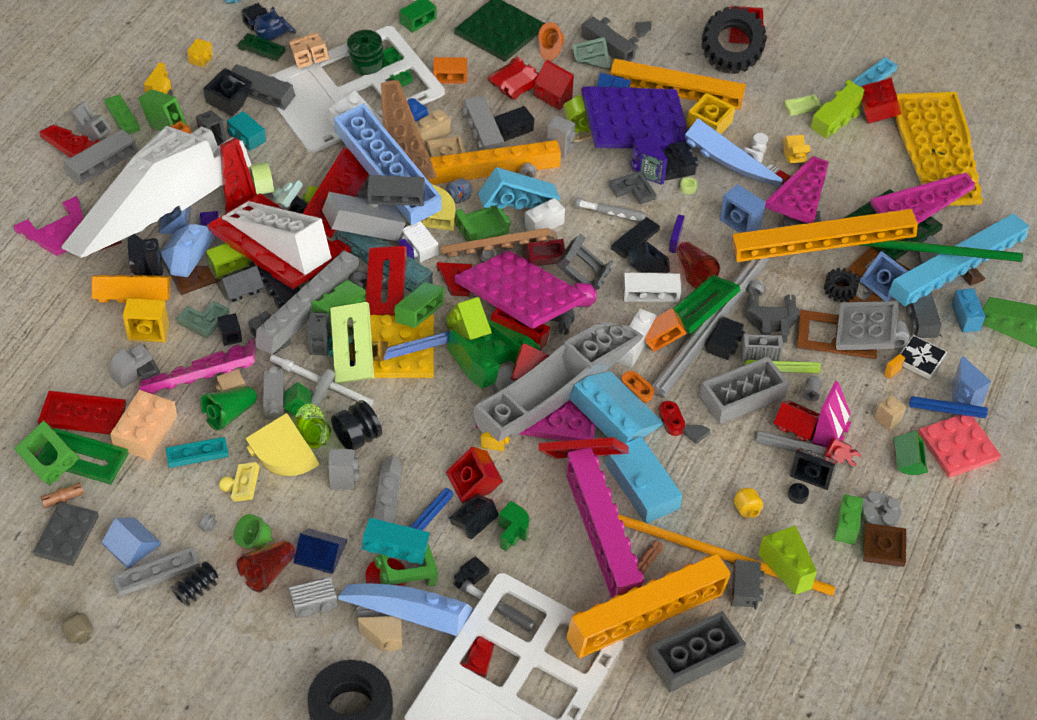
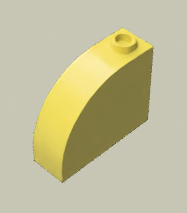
[400,184,455,231]
[246,413,320,476]

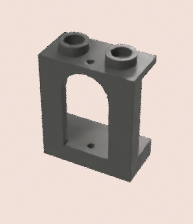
[556,233,613,290]

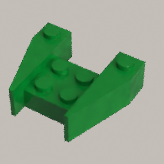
[447,319,540,389]

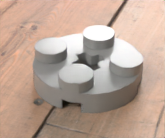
[861,492,901,527]

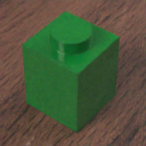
[283,382,312,418]

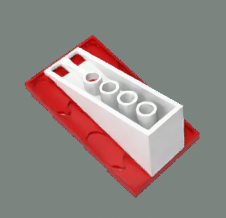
[207,193,344,289]

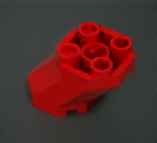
[487,56,539,100]

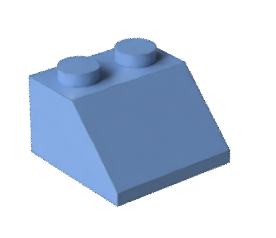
[952,356,991,406]

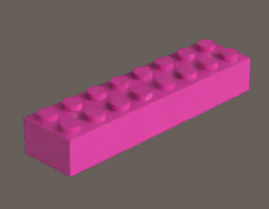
[566,448,645,598]

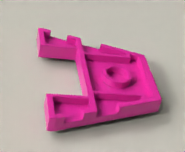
[13,196,84,256]

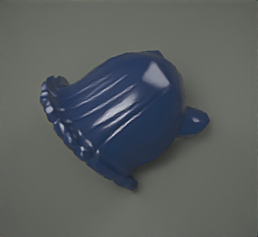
[248,6,296,41]

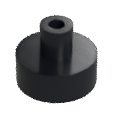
[788,483,809,504]

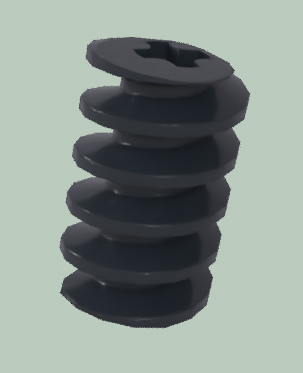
[171,561,218,607]

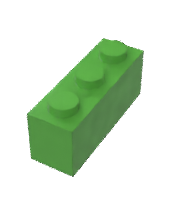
[394,282,444,328]

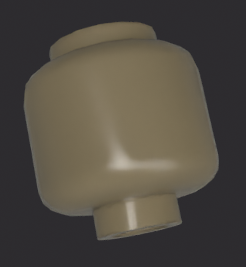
[61,611,94,645]

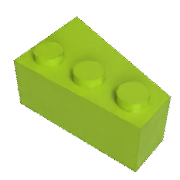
[445,297,492,340]
[758,525,817,595]

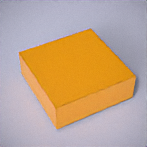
[884,354,905,379]

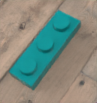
[165,437,229,468]

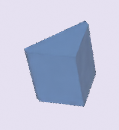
[159,205,191,234]
[860,251,908,301]
[102,518,161,569]

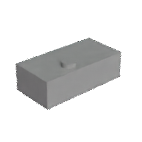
[322,192,406,241]

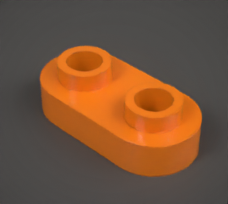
[621,371,654,402]

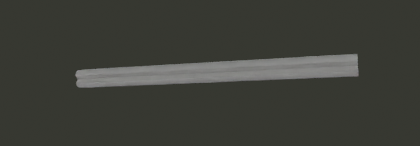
[652,257,772,398]

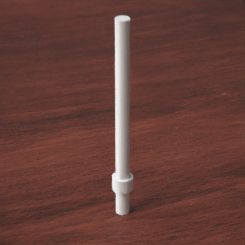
[270,354,373,406]

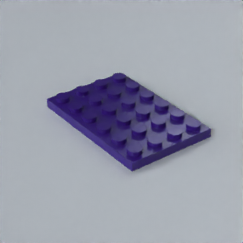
[581,86,688,149]

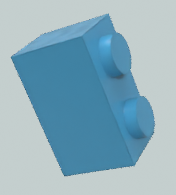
[951,288,985,333]

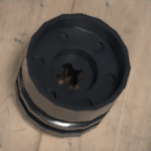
[331,400,382,451]

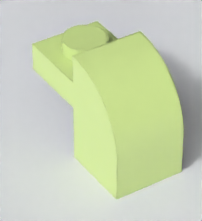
[250,162,274,195]

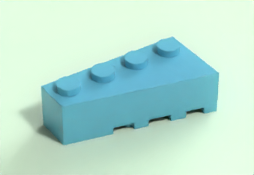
[478,167,560,209]

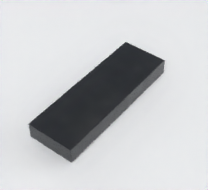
[611,217,660,259]

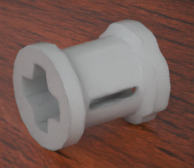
[802,376,824,401]

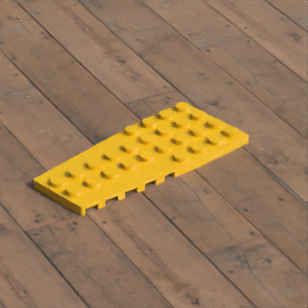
[895,92,984,206]

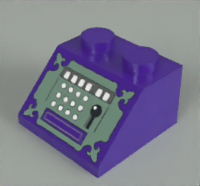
[630,135,667,185]

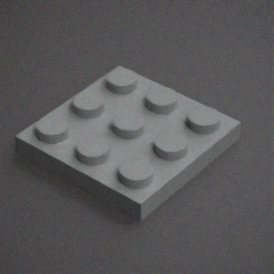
[836,301,898,350]

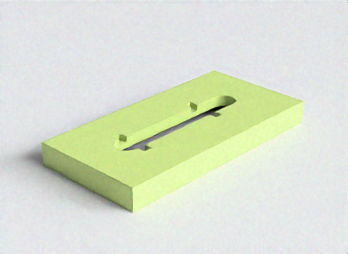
[330,302,374,384]

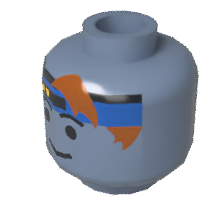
[446,178,472,203]

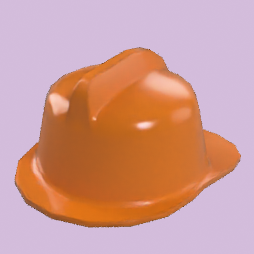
[539,22,564,61]

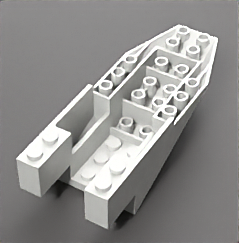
[62,126,251,258]

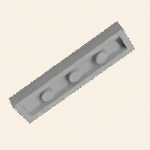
[112,547,200,597]

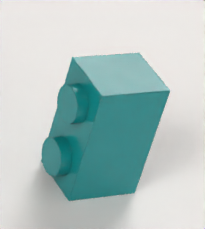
[227,111,266,151]

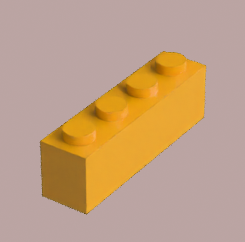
[92,275,171,303]

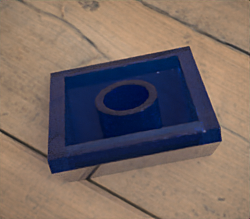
[294,528,348,574]

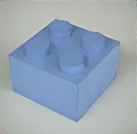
[720,184,766,233]

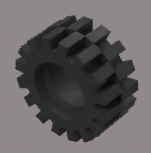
[824,268,859,302]

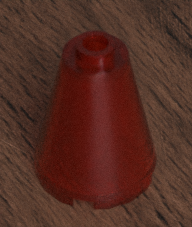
[676,241,720,288]
[237,540,295,593]

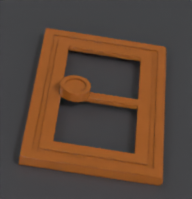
[797,309,877,359]

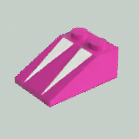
[812,381,852,447]

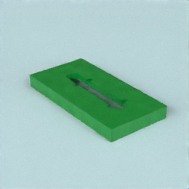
[673,275,741,334]
[37,428,129,485]

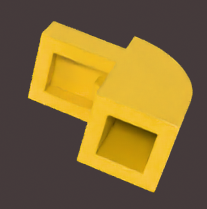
[783,135,811,164]

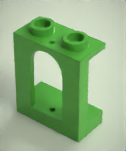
[14,421,80,486]
[375,543,438,587]

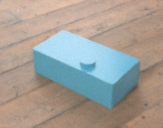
[605,436,683,523]

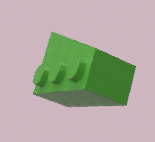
[311,280,366,336]
[983,297,1037,348]

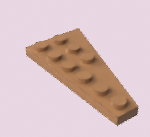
[381,80,437,179]
[441,228,557,257]

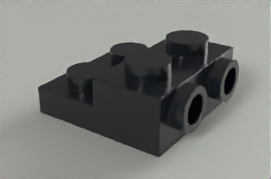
[662,141,699,181]

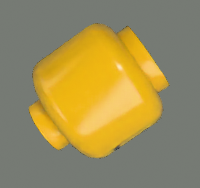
[733,487,763,518]

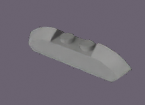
[374,454,403,524]

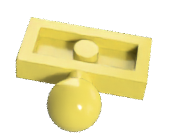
[219,462,260,502]

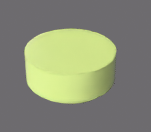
[680,177,698,194]

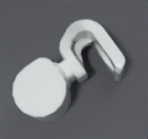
[744,133,768,163]

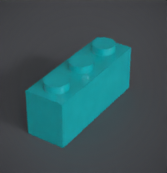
[361,517,430,564]

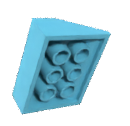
[569,371,664,443]

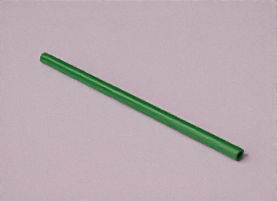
[859,240,1023,262]

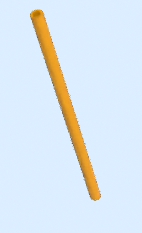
[618,514,836,596]

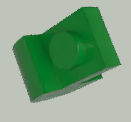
[498,501,529,552]

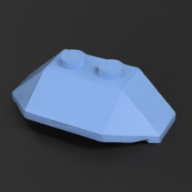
[160,224,216,277]

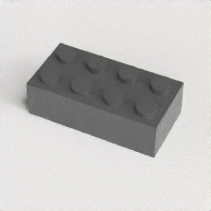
[647,611,746,692]

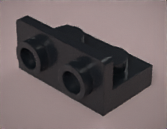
[449,494,499,539]

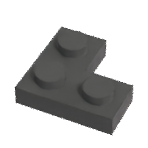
[609,171,657,204]

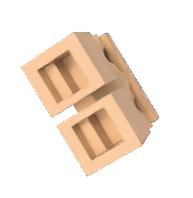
[289,32,329,69]

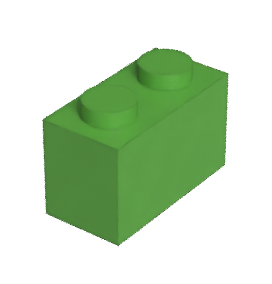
[834,494,863,545]

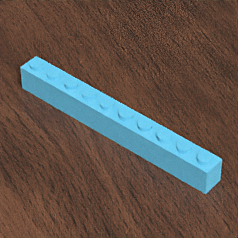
[889,213,1029,307]

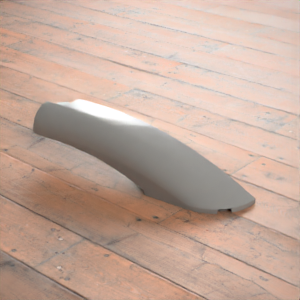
[474,322,643,442]

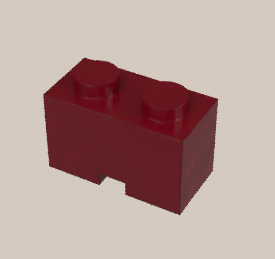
[524,239,565,266]

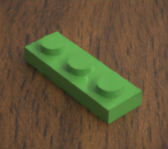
[104,94,140,134]

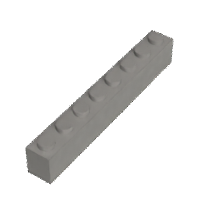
[256,251,359,355]

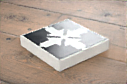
[900,335,947,380]

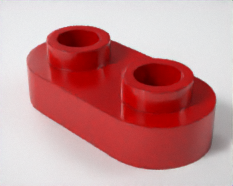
[659,401,685,436]

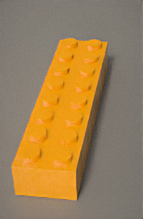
[566,554,731,659]

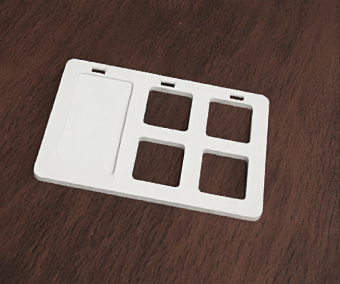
[270,26,445,153]
[405,573,623,720]

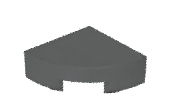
[635,21,652,37]
[682,425,710,444]

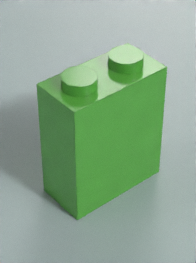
[138,89,187,131]

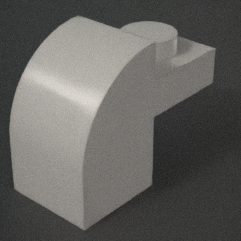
[70,101,111,140]
[109,343,152,389]

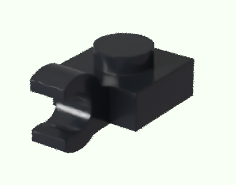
[453,556,489,589]

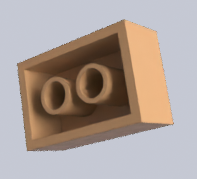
[110,390,177,460]

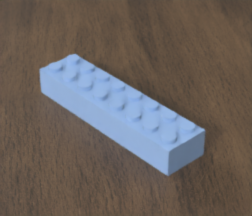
[334,103,442,226]

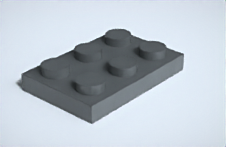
[33,502,99,566]

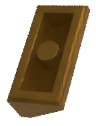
[349,341,388,362]

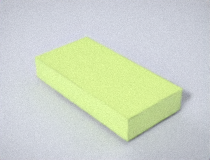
[784,94,822,116]

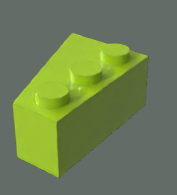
[811,79,864,138]

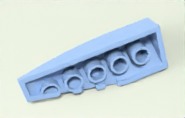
[685,119,783,187]
[338,584,473,636]

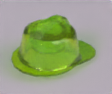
[295,403,332,449]

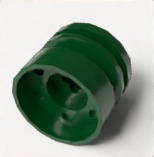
[347,30,384,75]

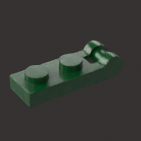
[237,33,286,61]

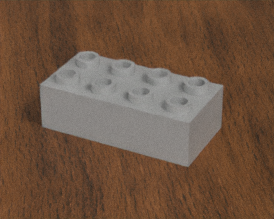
[700,356,789,424]

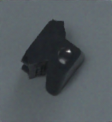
[127,234,163,276]

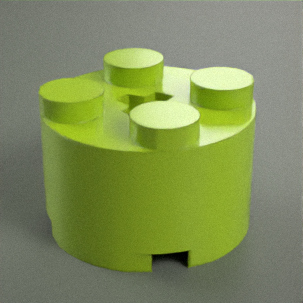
[564,93,591,134]

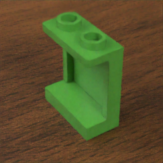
[455,206,511,242]

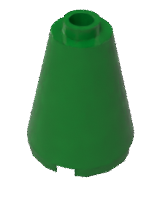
[200,386,257,431]

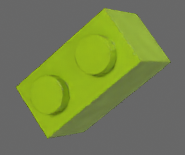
[206,243,250,277]

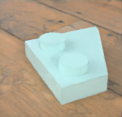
[271,180,303,208]

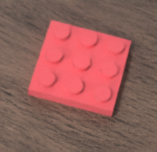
[918,415,1001,478]

